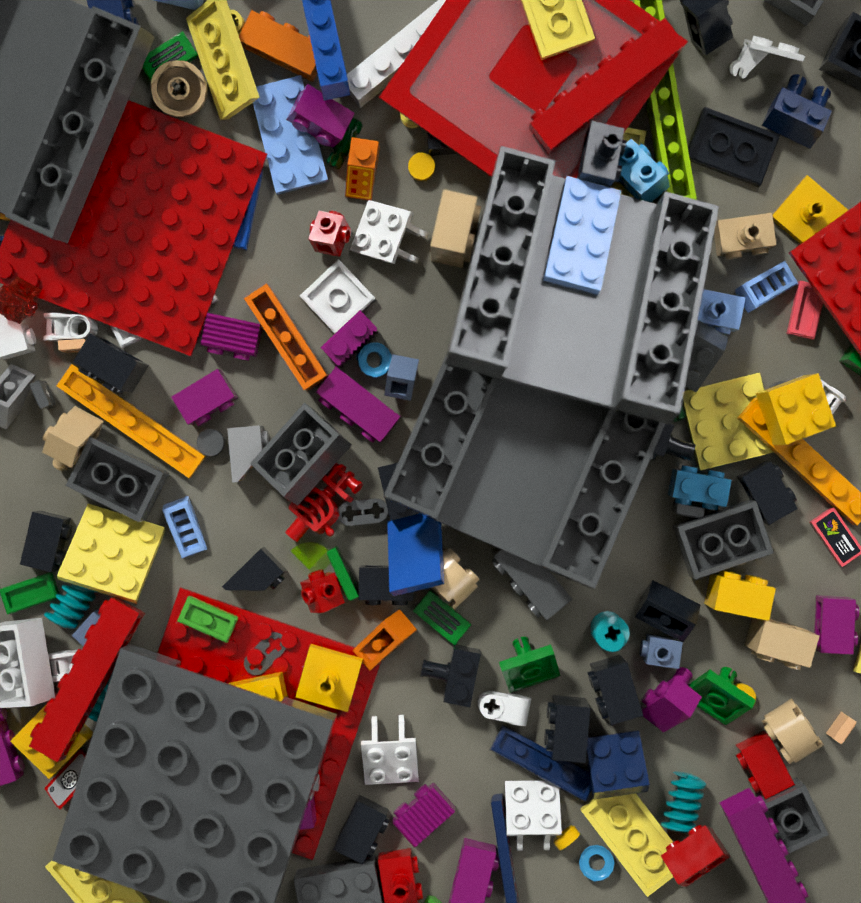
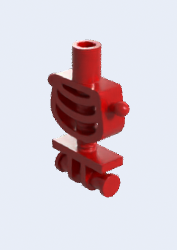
[285,462,363,542]

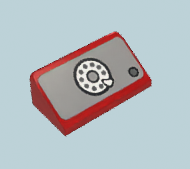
[44,748,87,810]

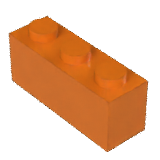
[239,10,317,82]

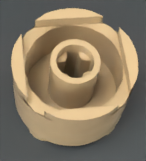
[151,60,208,118]
[431,548,480,610]
[762,698,824,764]

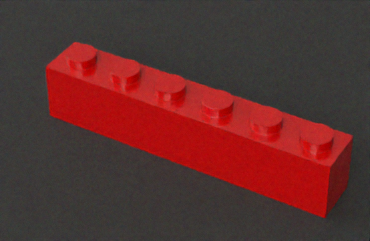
[529,18,686,154]
[29,597,145,762]

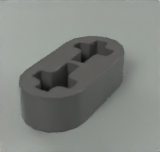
[338,498,388,526]
[244,632,286,675]

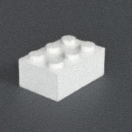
[0,618,55,708]

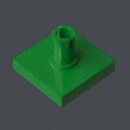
[499,637,561,693]
[688,667,756,725]

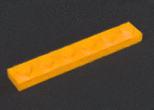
[57,364,206,478]
[737,398,861,526]

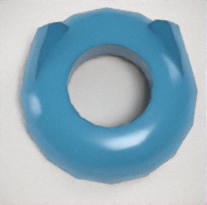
[356,342,392,378]
[579,845,615,881]

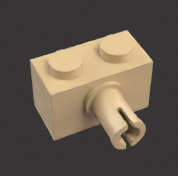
[714,213,777,260]
[42,406,103,471]

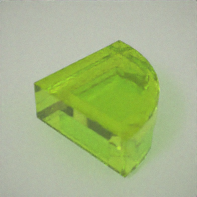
[290,542,329,569]

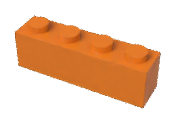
[244,283,329,391]

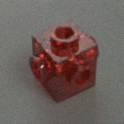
[0,276,42,324]

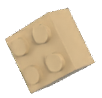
[745,618,819,670]

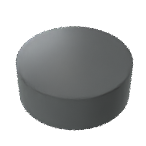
[197,429,225,456]

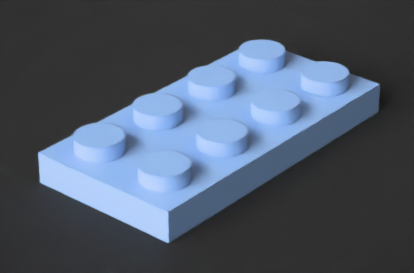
[253,75,329,195]
[543,176,621,295]

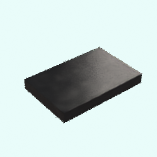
[688,107,780,187]

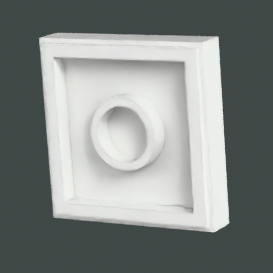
[300,259,376,333]

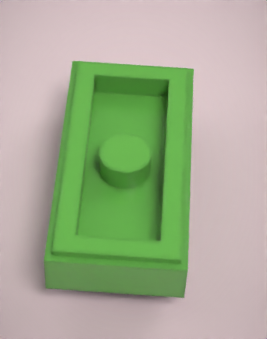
[177,595,239,643]

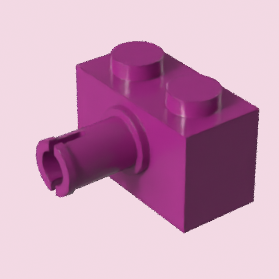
[641,667,702,733]

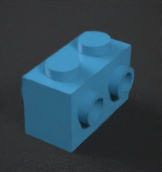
[618,138,670,202]
[668,465,732,510]

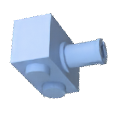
[698,289,745,335]

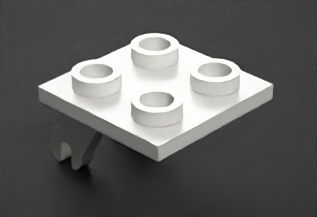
[729,36,805,78]
[350,200,429,264]
[361,715,419,785]
[505,781,562,851]

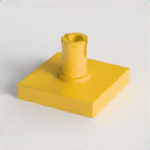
[772,175,848,244]
[296,644,363,712]

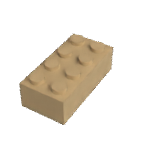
[431,189,481,268]

